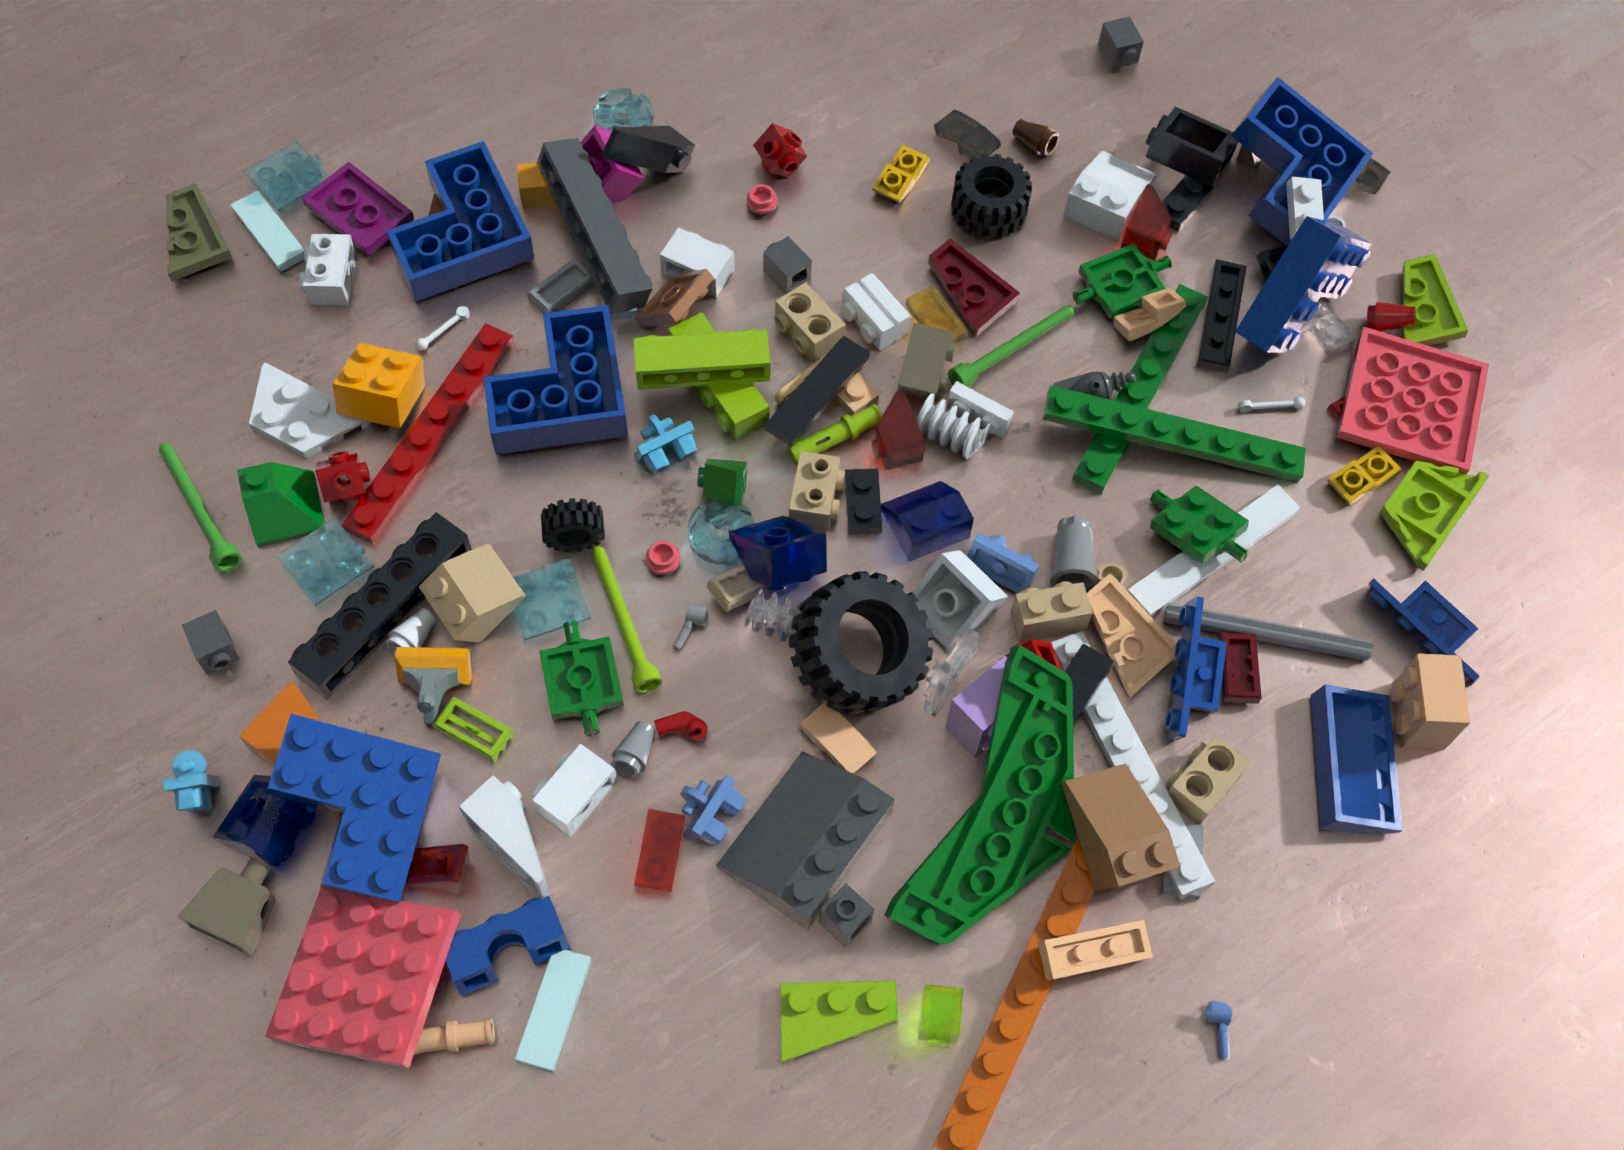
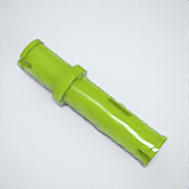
[787,404,884,465]

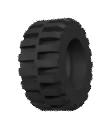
[789,571,933,715]

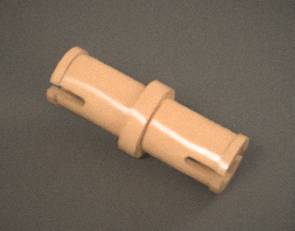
[414,1018,495,1055]

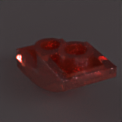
[634,808,685,892]

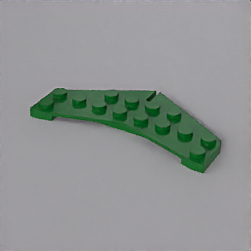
[884,645,1075,944]

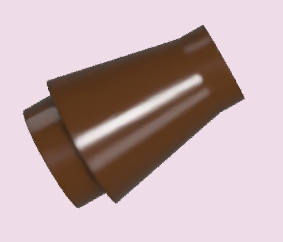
[1013,119,1059,156]

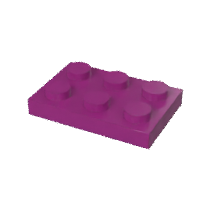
[302,162,414,256]

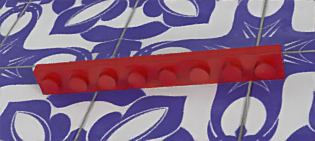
[342,323,515,545]

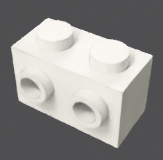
[300,234,357,306]

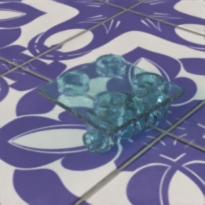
[244,141,329,211]
[277,518,374,606]
[513,559,591,641]

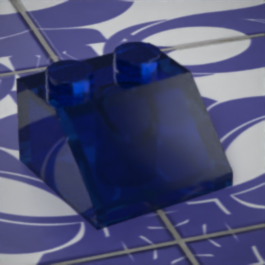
[881,481,974,562]
[729,515,827,591]
[212,774,317,867]

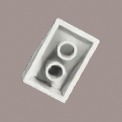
[1063,151,1157,241]
[459,775,552,901]

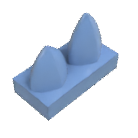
[967,533,1040,593]

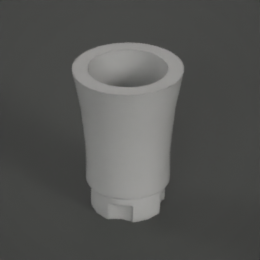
[1050,515,1099,593]

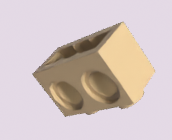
[774,282,846,362]
[1167,735,1251,825]

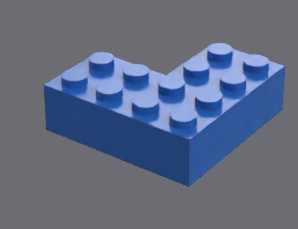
[1231,77,1374,246]
[387,141,535,302]
[1235,216,1372,353]
[483,305,628,455]
[266,714,441,903]

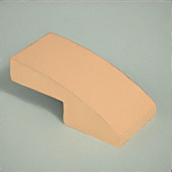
[1114,288,1186,341]
[798,701,877,774]

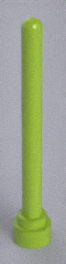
[591,546,663,694]

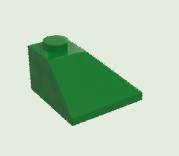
[237,462,326,547]

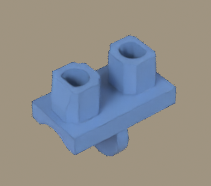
[680,775,746,846]

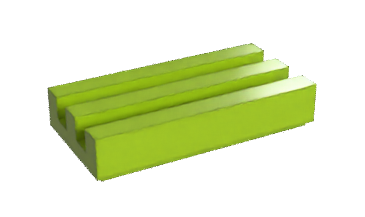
[433,696,515,764]

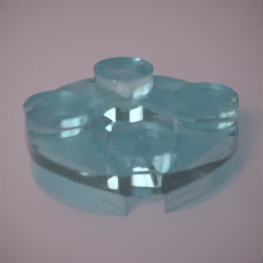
[593,88,654,131]
[688,501,756,566]

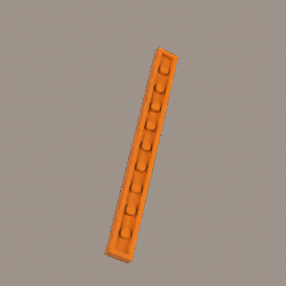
[932,837,1095,1150]

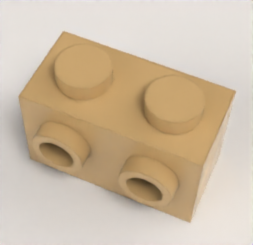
[788,451,845,532]
[1010,582,1093,643]

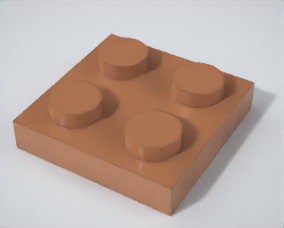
[634,269,715,328]

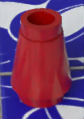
[1367,302,1416,332]

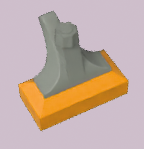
[394,647,472,725]

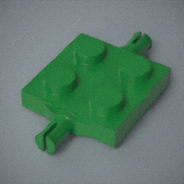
[1073,244,1172,319]
[1150,485,1250,565]
[539,620,624,736]

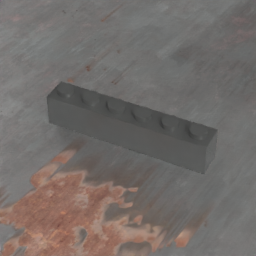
[537,138,653,314]

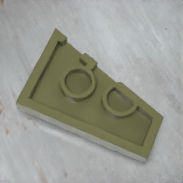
[166,183,232,282]

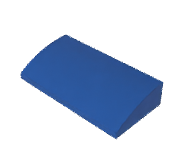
[1311,684,1402,834]

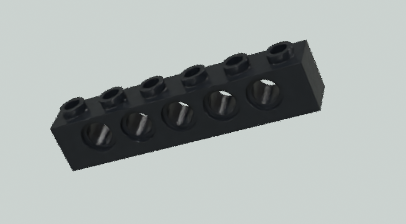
[288,512,472,700]

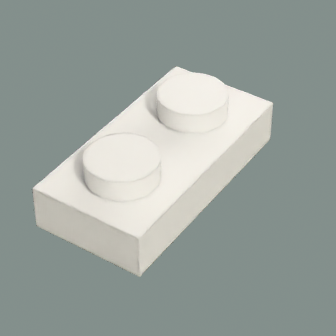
[1286,177,1324,240]
[947,381,1014,438]

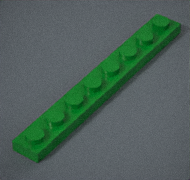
[1072,284,1208,494]
[1042,385,1306,482]

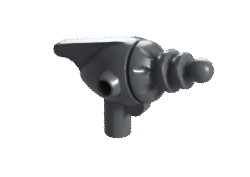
[1053,372,1136,399]

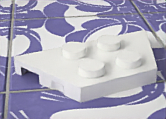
[249,362,371,459]

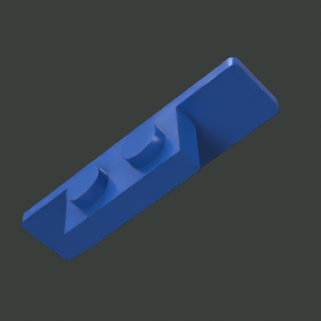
[1368,578,1480,684]
[1165,596,1227,741]

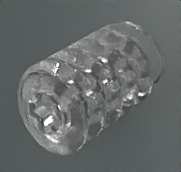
[745,588,803,642]

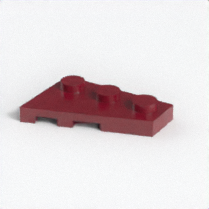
[928,238,1020,337]

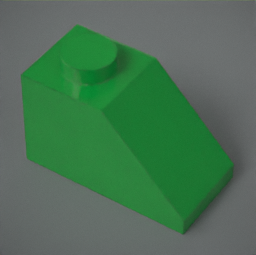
[697,459,748,506]

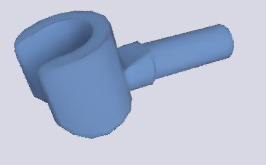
[1206,1001,1232,1058]

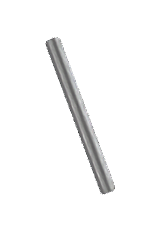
[1164,603,1373,661]

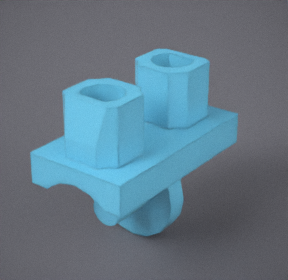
[634,414,697,474]
[162,750,220,812]

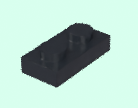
[1153,175,1214,232]
[845,469,882,535]

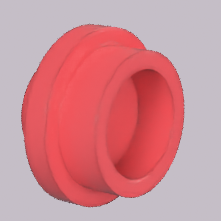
[746,184,777,214]
[646,541,680,575]

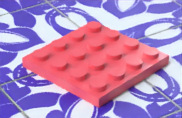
[1336,327,1489,474]
[265,888,461,1068]

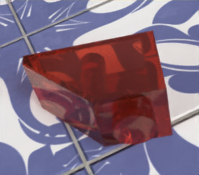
[1120,184,1173,260]
[872,389,926,470]

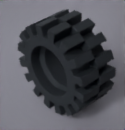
[541,498,605,553]

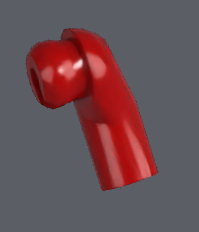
[654,711,708,741]

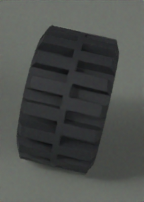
[951,154,1032,239]

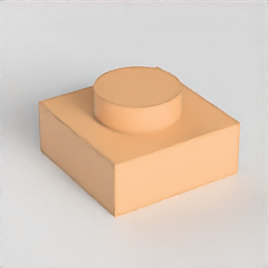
[834,373,879,416]

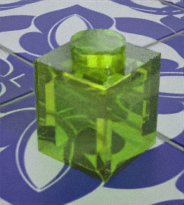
[918,984,964,1048]

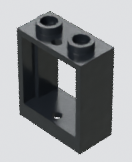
[1145,106,1238,187]

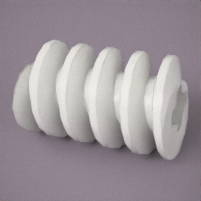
[916,393,991,459]

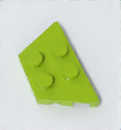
[1380,460,1490,571]

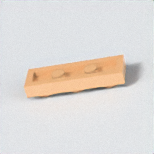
[1038,920,1153,980]

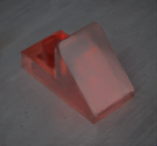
[405,844,470,896]

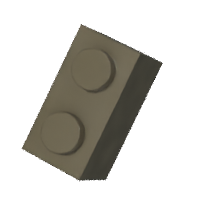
[898,323,957,402]

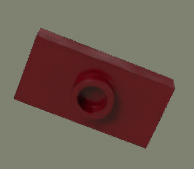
[1218,633,1262,704]

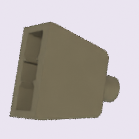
[178,857,275,957]

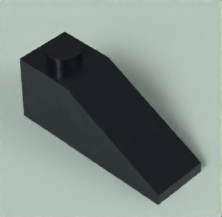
[602,125,696,173]

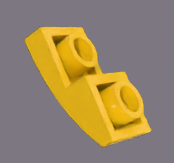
[872,144,929,203]
[1327,446,1401,505]

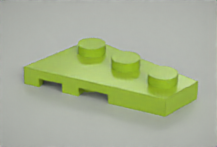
[1402,254,1468,346]
[780,981,898,1064]

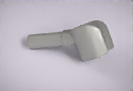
[672,604,708,650]

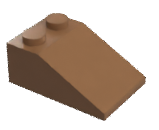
[1061,763,1181,891]

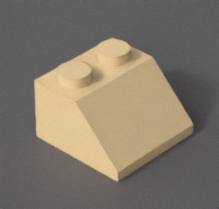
[419,544,526,643]

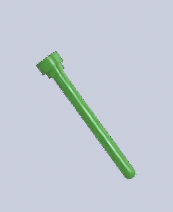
[948,305,1074,388]
[159,443,242,572]

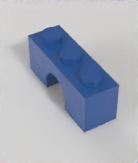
[446,896,571,997]

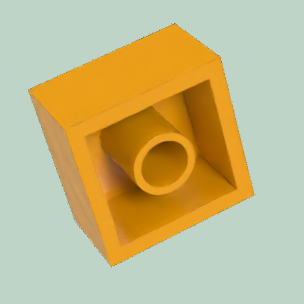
[333,342,425,428]

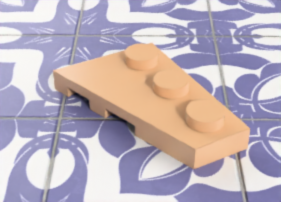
[1087,573,1176,698]

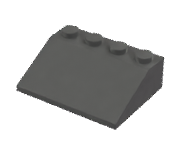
[716,751,895,931]

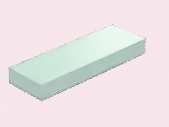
[230,190,305,272]
[515,950,592,1073]

